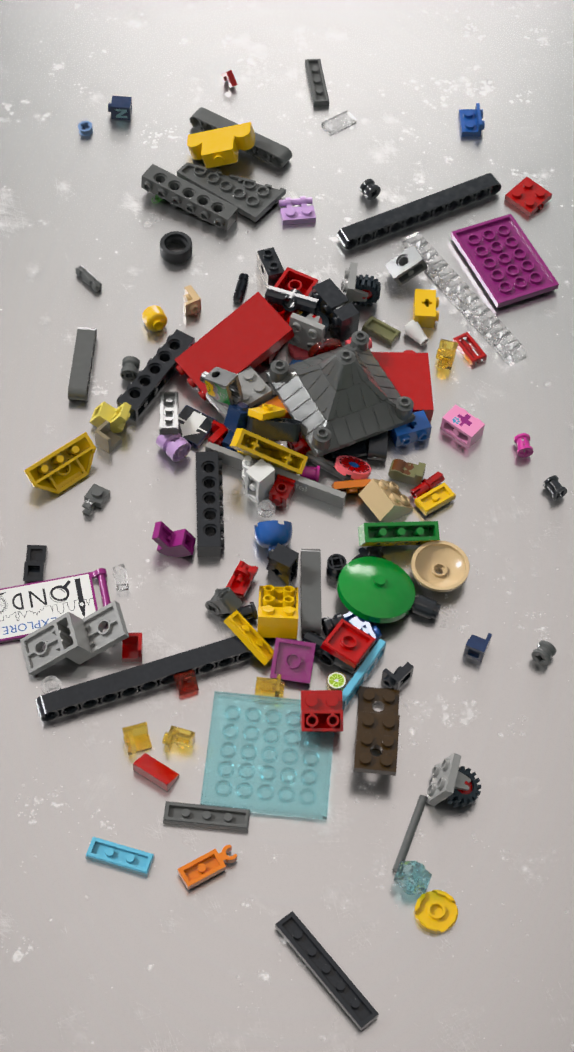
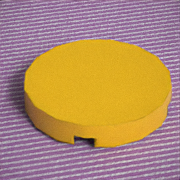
[414,890,458,934]

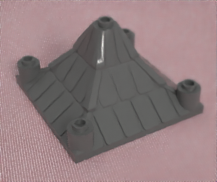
[266,331,415,458]

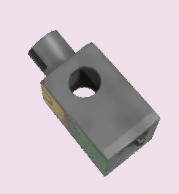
[200,367,243,408]

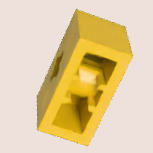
[413,289,439,328]

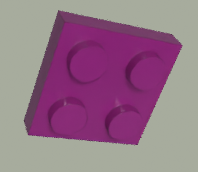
[270,637,316,684]

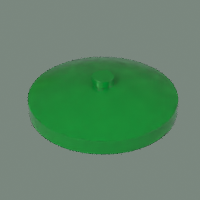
[337,557,415,623]

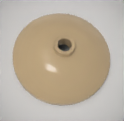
[411,540,470,592]

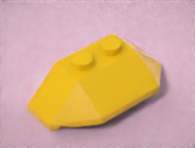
[24,432,96,494]

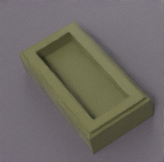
[361,316,401,346]

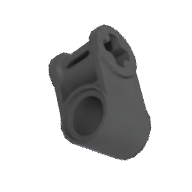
[205,587,242,615]

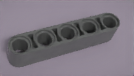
[68,327,97,401]
[300,549,322,634]

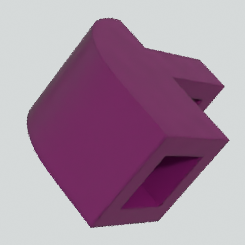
[152,521,196,557]

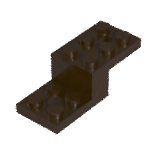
[353,686,400,776]

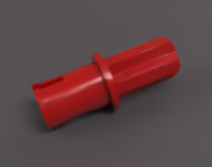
[410,472,445,499]

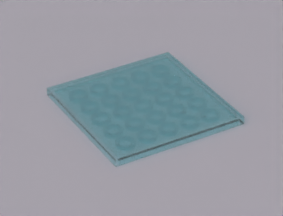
[200,691,334,820]

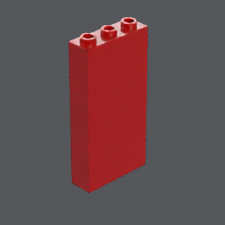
[175,292,295,404]

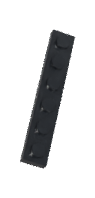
[275,911,379,1030]

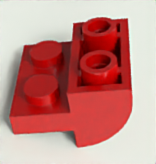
[300,690,343,732]

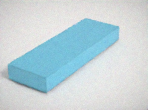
[86,837,154,877]

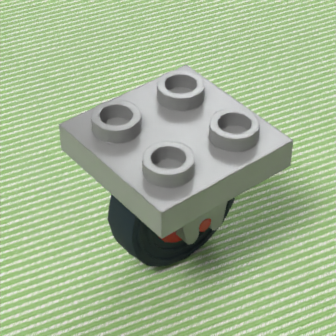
[287,311,329,354]

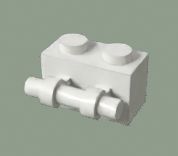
[242,455,275,504]

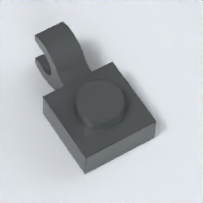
[82,484,110,516]

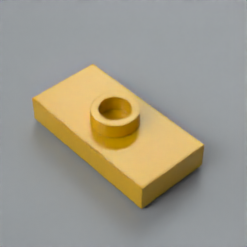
[248,404,286,421]
[414,482,456,516]

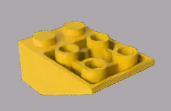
[257,585,298,639]

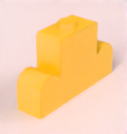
[187,122,255,168]
[230,428,308,475]

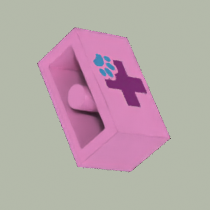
[440,405,485,448]

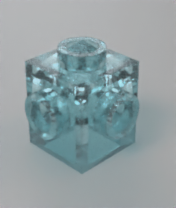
[394,861,432,895]

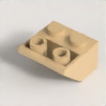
[358,479,414,522]

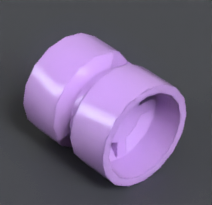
[156,433,191,462]

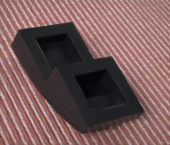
[23,545,48,582]

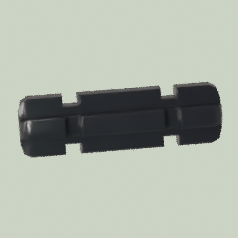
[233,273,249,303]

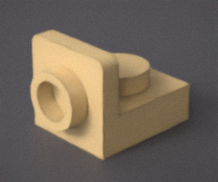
[183,285,201,316]

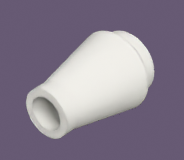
[403,320,429,346]

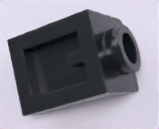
[381,662,414,690]

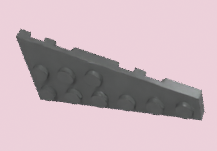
[177,162,286,222]

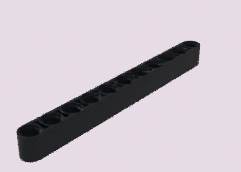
[337,173,501,250]
[35,636,253,721]

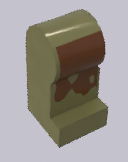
[388,459,426,486]

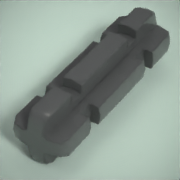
[75,265,102,292]

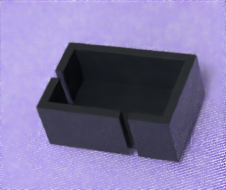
[311,278,360,344]

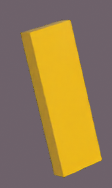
[223,610,274,666]

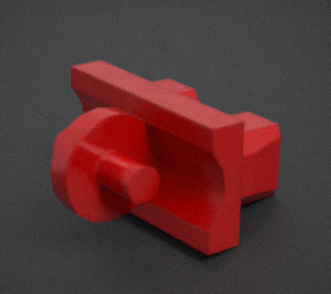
[226,560,258,599]

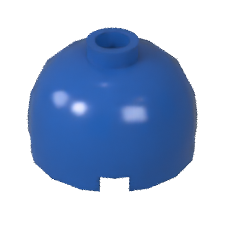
[254,520,293,552]

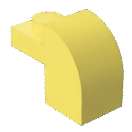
[89,402,131,433]

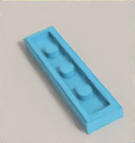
[342,639,386,710]

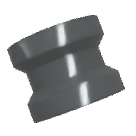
[531,640,557,665]

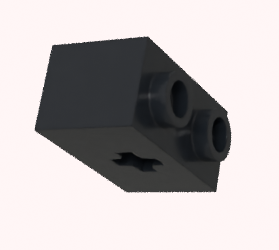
[257,247,284,288]
[266,543,299,586]

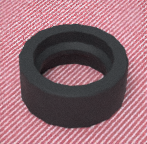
[160,231,192,264]

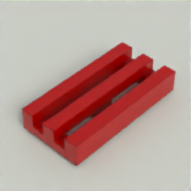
[452,332,487,366]

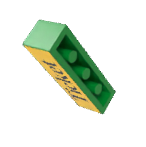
[358,521,440,546]

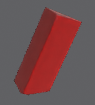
[133,753,180,791]

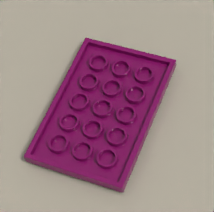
[451,214,559,308]

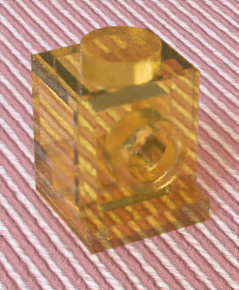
[436,339,458,370]

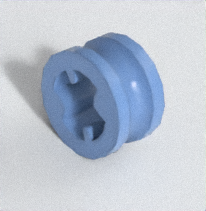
[78,121,93,136]

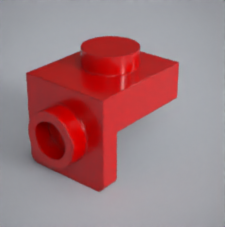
[208,420,228,446]

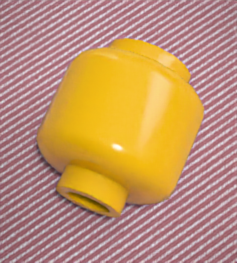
[142,305,167,332]

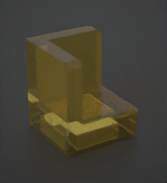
[122,722,152,755]

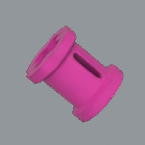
[514,433,534,458]
[300,465,320,482]

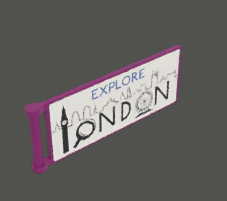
[0,568,111,643]

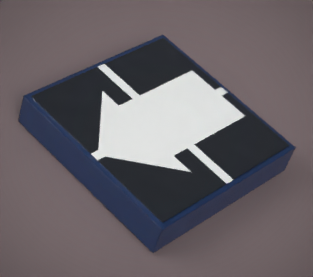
[178,405,217,449]

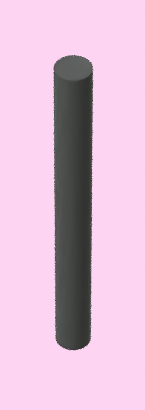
[392,795,428,873]

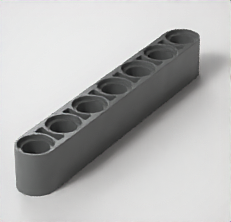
[189,107,292,168]

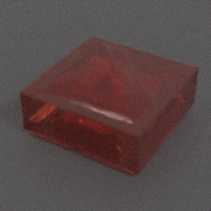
[174,669,199,696]

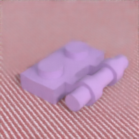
[279,196,316,225]

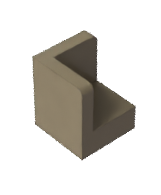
[94,420,122,454]

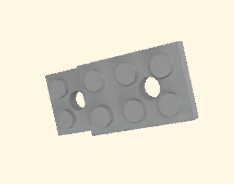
[206,366,278,418]
[20,601,129,676]

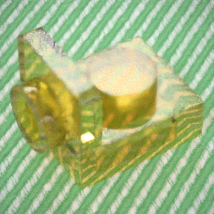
[254,674,285,701]
[162,725,195,753]

